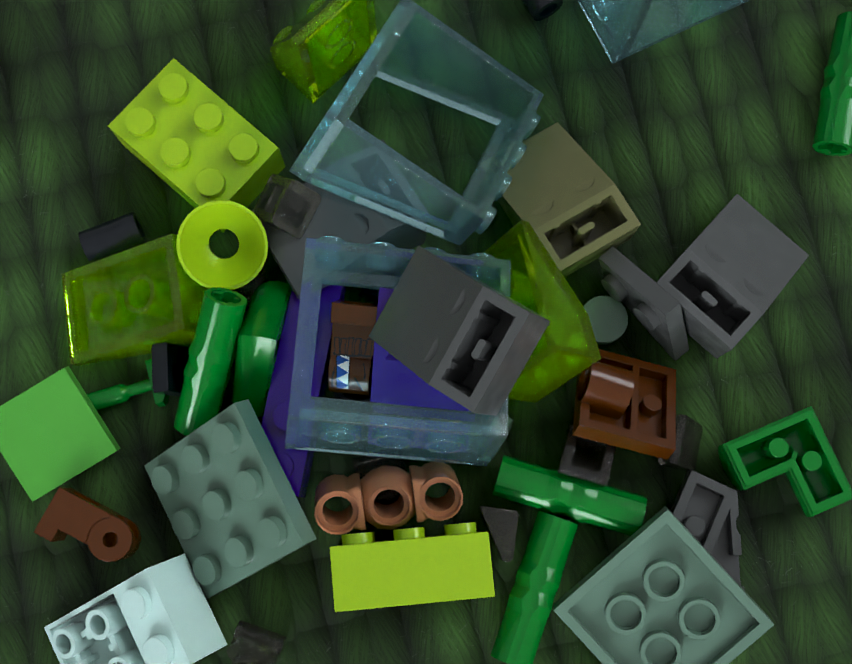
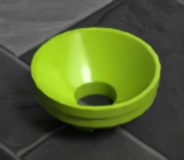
[176,200,268,290]

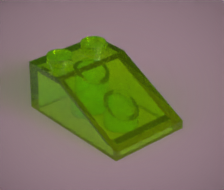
[270,0,378,103]
[463,220,601,403]
[61,233,208,366]

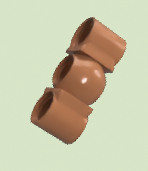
[314,461,463,535]

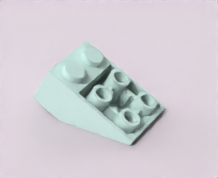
[44,553,228,664]

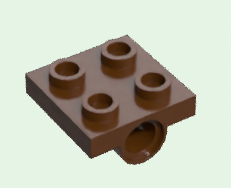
[573,345,676,460]

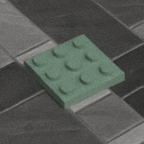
[144,399,317,599]
[553,506,774,664]

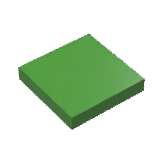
[0,366,121,502]

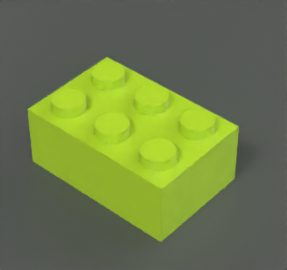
[108,58,286,233]
[330,522,495,612]

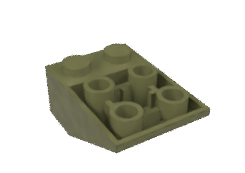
[478,122,641,286]

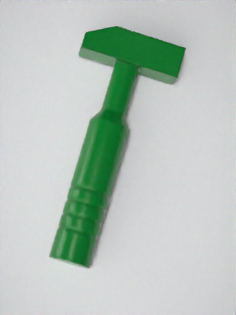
[87,358,170,411]

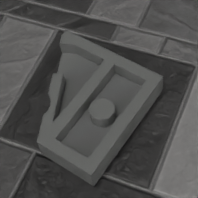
[598,246,689,361]
[670,470,745,591]

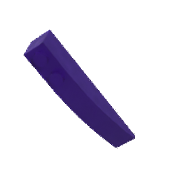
[262,277,349,498]

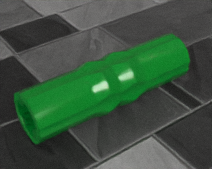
[812,11,852,156]
[174,287,247,435]
[492,455,647,536]
[490,511,578,664]

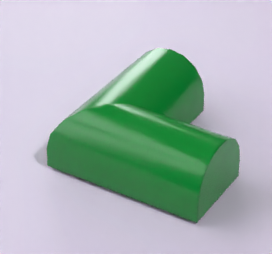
[232,281,292,417]
[718,406,852,517]

